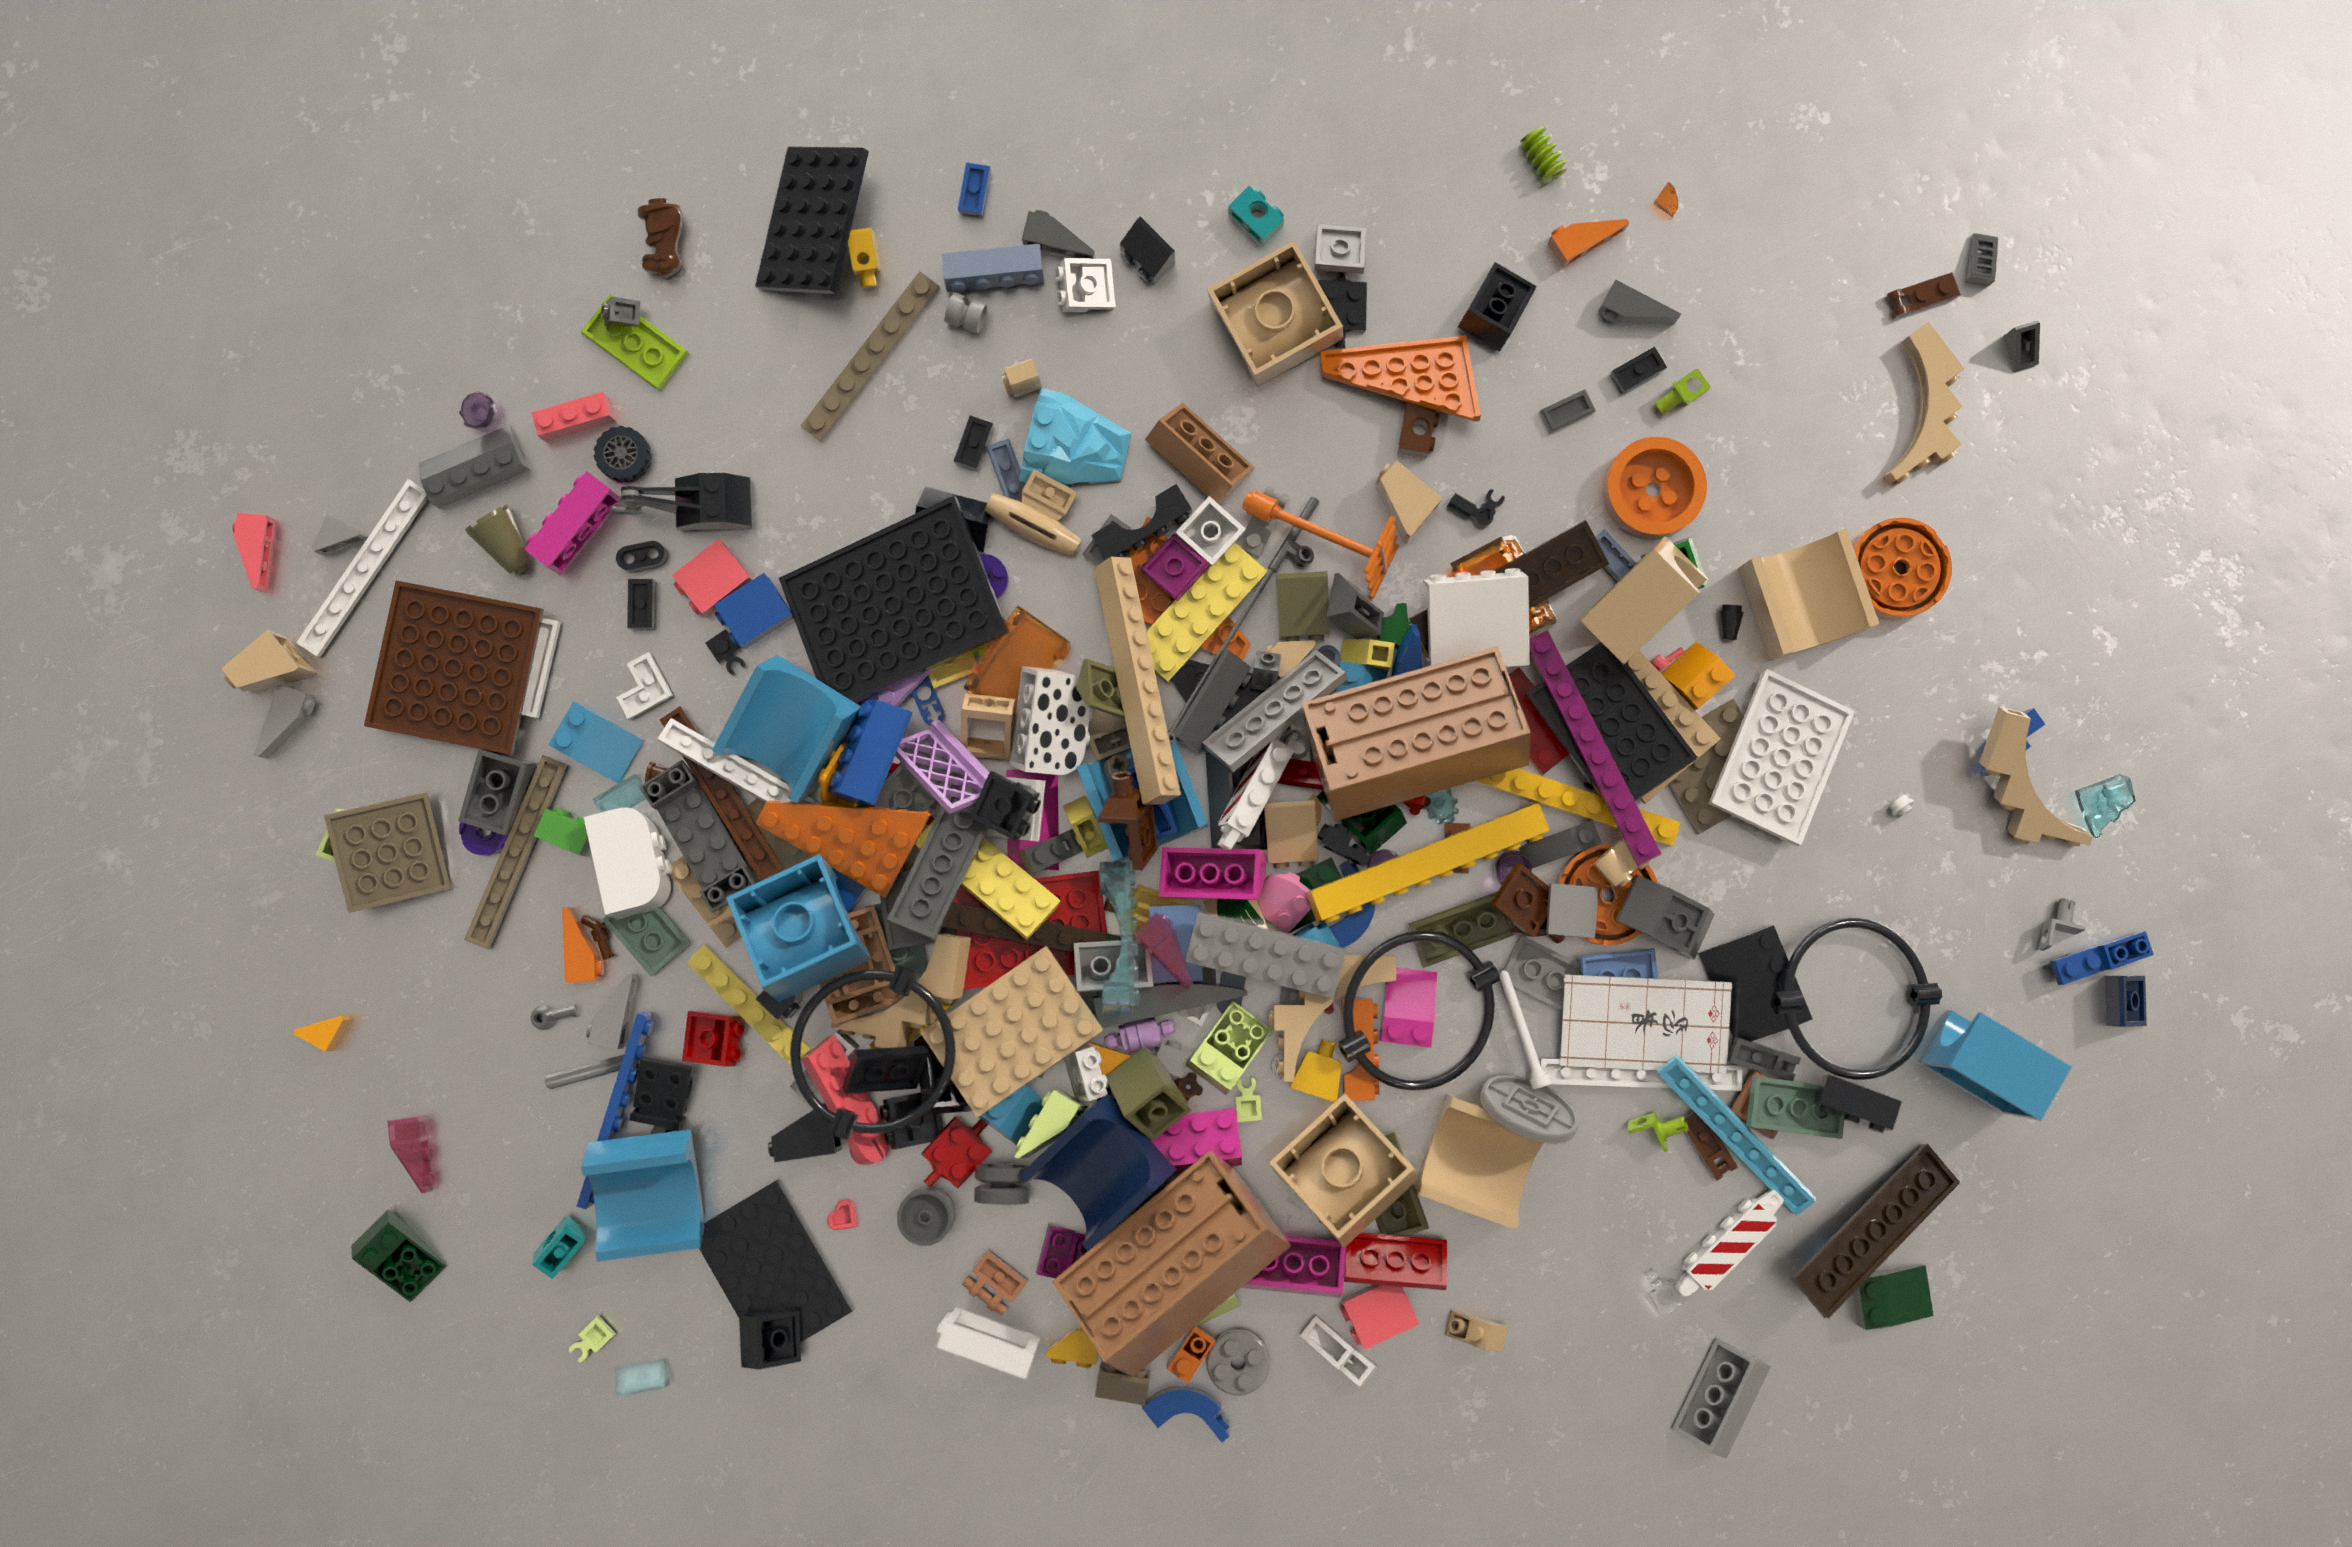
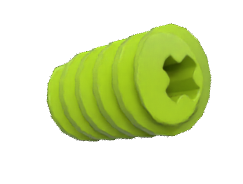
[1520,126,1567,184]

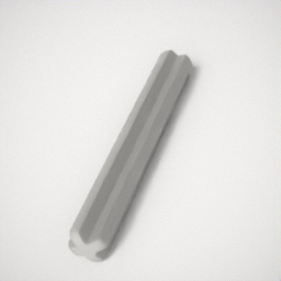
[545,1055,640,1089]

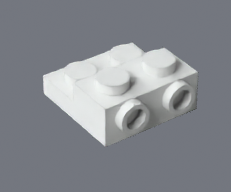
[1055,258,1115,312]
[1064,1045,1108,1101]

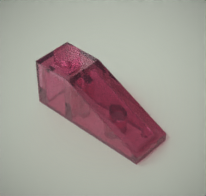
[1133,912,1193,990]

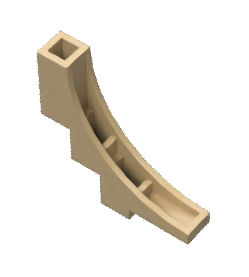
[1883,322,1965,485]
[1979,706,2093,846]
[831,934,971,1048]
[1268,955,1396,1082]

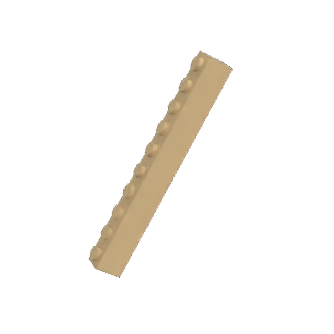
[1094,557,1181,805]

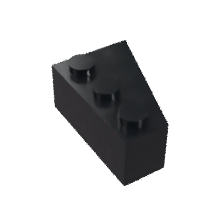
[914,1035,972,1115]
[1813,1074,1902,1134]

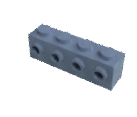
[942,244,1044,293]

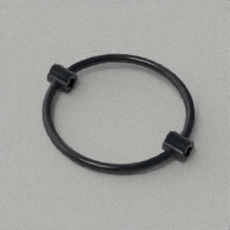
[1770,918,1942,1080]
[1338,931,1500,1091]
[790,964,956,1140]

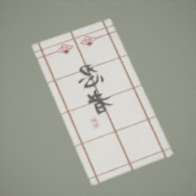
[1559,974,1732,1074]

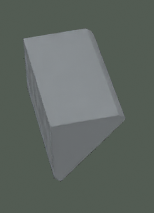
[1074,939,1153,993]

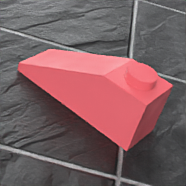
[232,512,276,592]

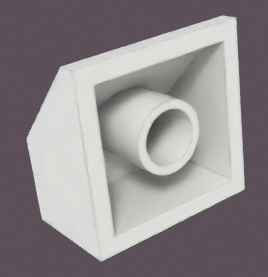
[1176,496,1246,566]

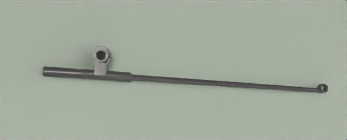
[1168,497,1319,744]

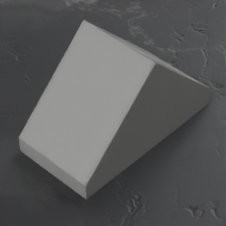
[312,515,368,555]

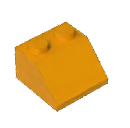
[1661,642,1735,710]

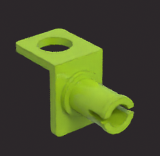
[1655,369,1711,415]
[1628,1112,1689,1152]

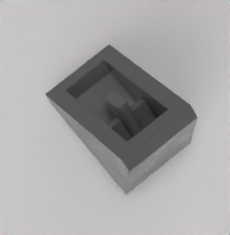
[2003,320,2040,371]

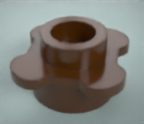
[1174,1072,1203,1101]

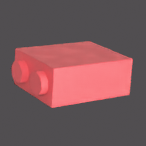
[672,539,752,617]
[1340,1284,1419,1350]

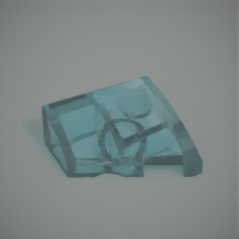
[2075,774,2136,838]

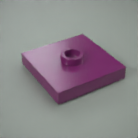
[1140,533,1211,602]

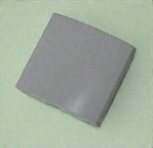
[1546,883,1598,938]

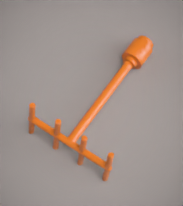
[1242,491,1399,599]

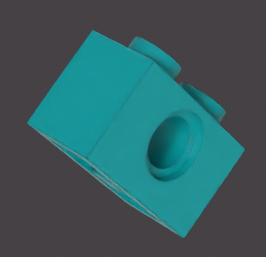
[1228,186,1284,246]
[532,1215,586,1279]

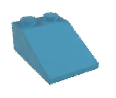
[548,702,644,784]

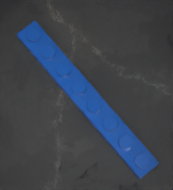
[576,1011,654,1210]

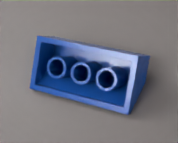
[828,700,913,805]

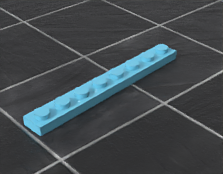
[1658,1055,1816,1216]

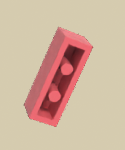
[531,392,616,442]

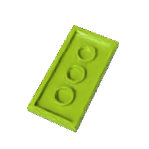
[580,294,689,391]

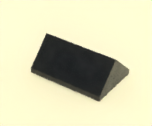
[915,486,994,553]

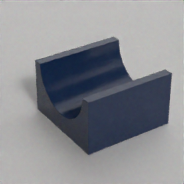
[1020,1094,1177,1251]

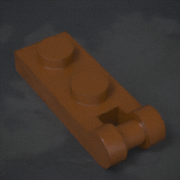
[1887,272,1961,318]
[1684,1111,1738,1181]

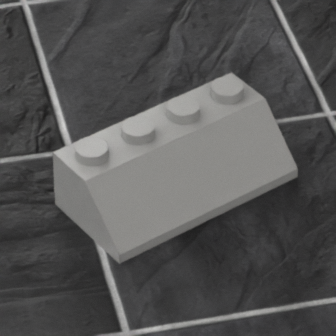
[1672,1338,1771,1459]

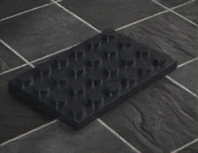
[755,147,869,294]
[1525,642,1698,804]
[699,1180,853,1343]

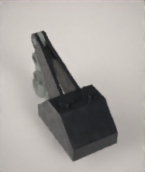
[610,473,752,530]

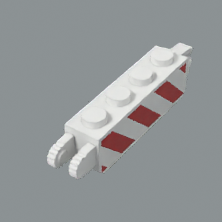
[1218,731,1298,850]
[1674,1189,1784,1297]

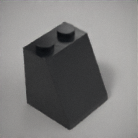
[768,1103,842,1162]

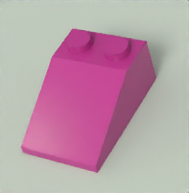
[1379,967,1437,1048]

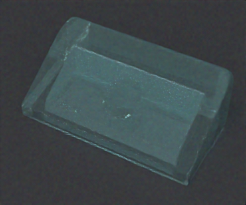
[592,774,646,813]
[615,1359,670,1397]

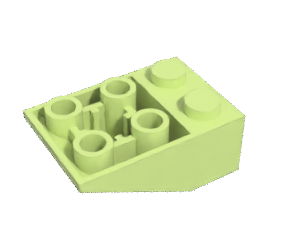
[1186,1001,1273,1095]
[1015,1090,1088,1159]

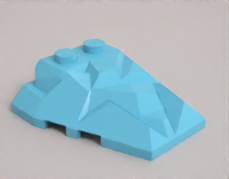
[1019,388,1131,486]

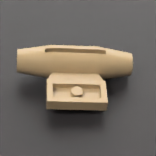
[984,469,1081,556]

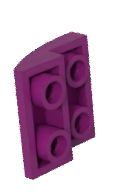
[1036,1224,1097,1279]

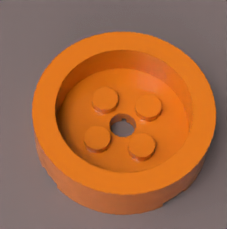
[1602,437,1707,540]
[1852,518,1952,620]
[1555,844,1658,945]

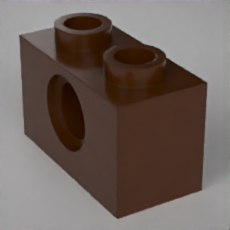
[1397,402,1440,458]

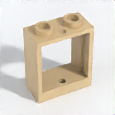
[961,693,1015,761]

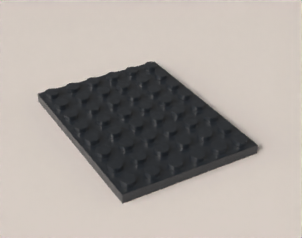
[779,496,1010,703]

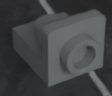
[601,296,641,327]
[1250,651,1281,691]

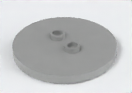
[1480,1075,1579,1144]

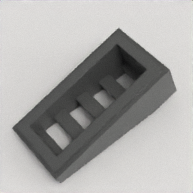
[1965,233,1998,286]

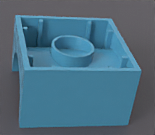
[712,655,861,803]
[1077,731,1208,863]
[726,854,871,1002]
[1919,1010,2072,1121]
[581,1129,705,1262]

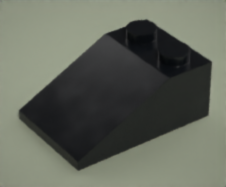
[1458,262,1537,352]

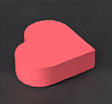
[827,1199,858,1230]

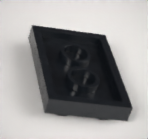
[843,1046,929,1094]

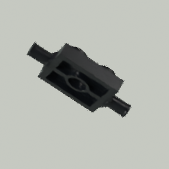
[1318,272,1367,349]

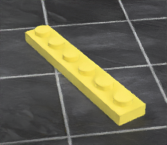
[687,944,811,1065]

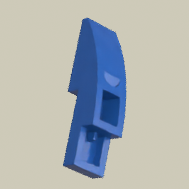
[2050,931,2154,985]

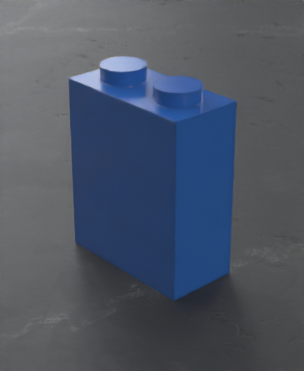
[714,573,793,649]

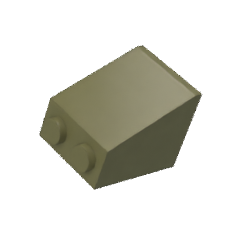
[1275,571,1330,642]
[1106,1046,1192,1141]

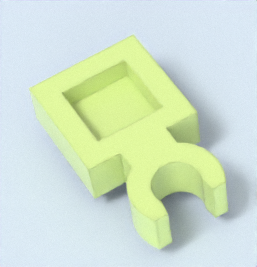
[1235,1077,1262,1122]
[568,1316,616,1362]

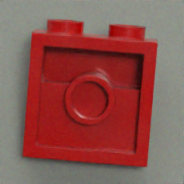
[682,1011,744,1067]

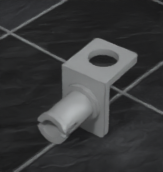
[2039,898,2085,951]

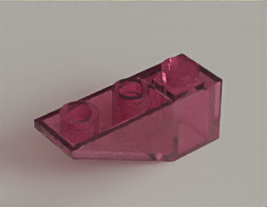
[387,1115,435,1193]

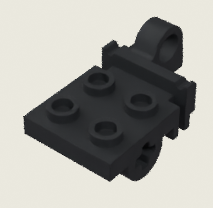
[629,1057,693,1134]

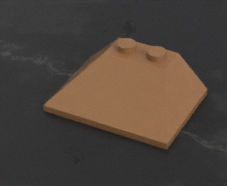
[819,905,904,1025]

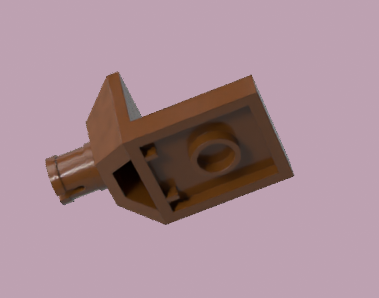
[1098,771,1158,870]
[1490,863,1566,944]

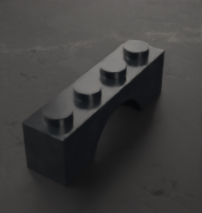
[1091,484,1192,560]

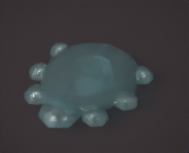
[1422,788,1459,824]

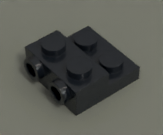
[970,771,1041,840]
[1317,823,1371,867]
[880,1092,943,1149]

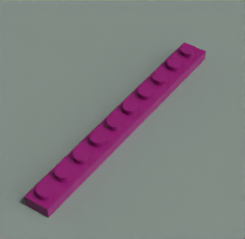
[1529,630,1661,866]

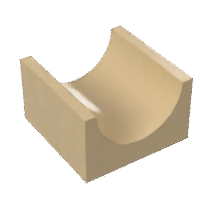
[1207,240,1343,387]
[1737,529,1879,662]
[1581,536,1708,664]
[1269,1093,1418,1248]
[1414,1094,1544,1230]

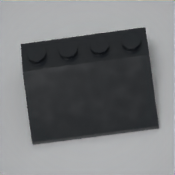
[1698,925,1813,1042]

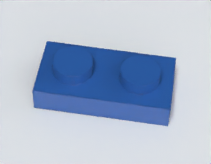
[958,162,991,216]

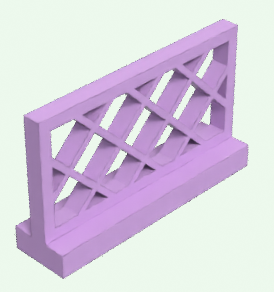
[895,720,989,814]

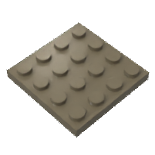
[1668,699,1744,834]
[324,791,451,913]

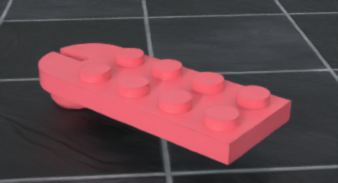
[801,1034,890,1165]

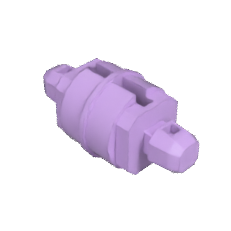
[1104,1017,1175,1054]

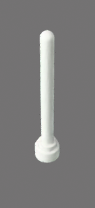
[1499,971,1552,1089]

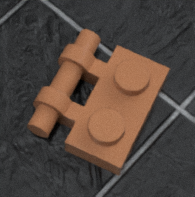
[962,1250,1028,1316]

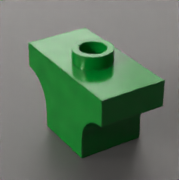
[1377,603,1412,651]

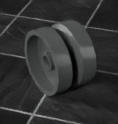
[974,1162,1030,1205]
[897,1187,956,1246]

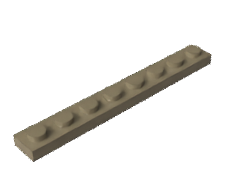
[801,271,940,442]
[464,755,567,949]

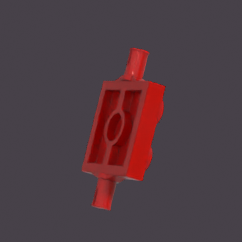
[921,1117,992,1189]

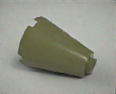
[465,504,531,575]

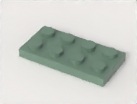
[1746,1076,1844,1139]

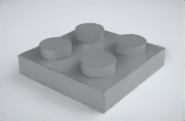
[1314,224,1366,274]

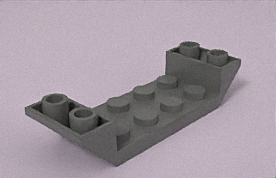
[639,760,755,913]

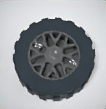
[593,426,652,483]

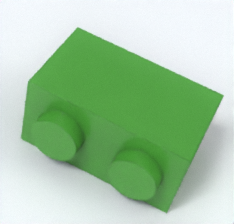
[534,807,590,856]

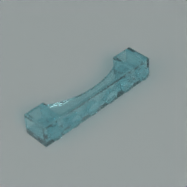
[1099,862,1139,1014]

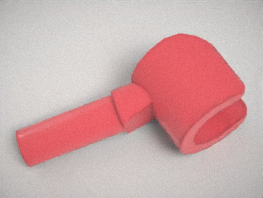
[1651,647,1684,671]

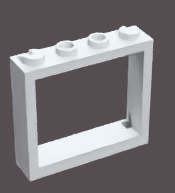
[935,1307,1041,1379]

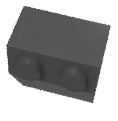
[458,749,535,836]

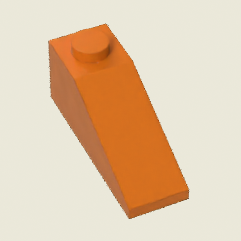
[1548,219,1629,268]
[562,907,604,983]

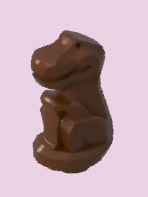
[637,198,683,278]

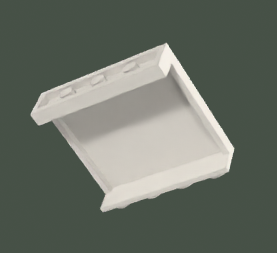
[1423,568,1530,667]

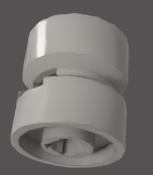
[944,292,988,334]

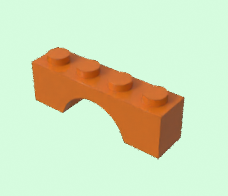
[1341,998,1379,1101]

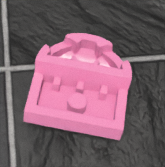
[1259,872,1311,934]

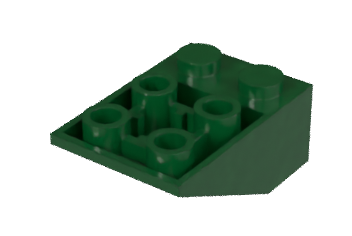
[351,1210,446,1302]

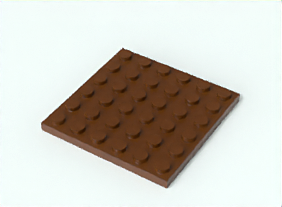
[364,580,544,755]

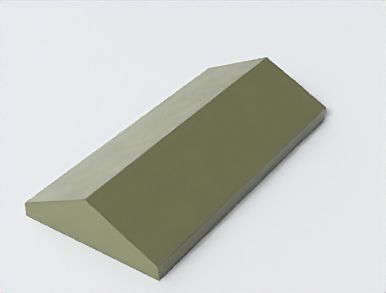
[1076,659,1125,719]
[1409,892,1514,968]
[1375,1132,1429,1236]

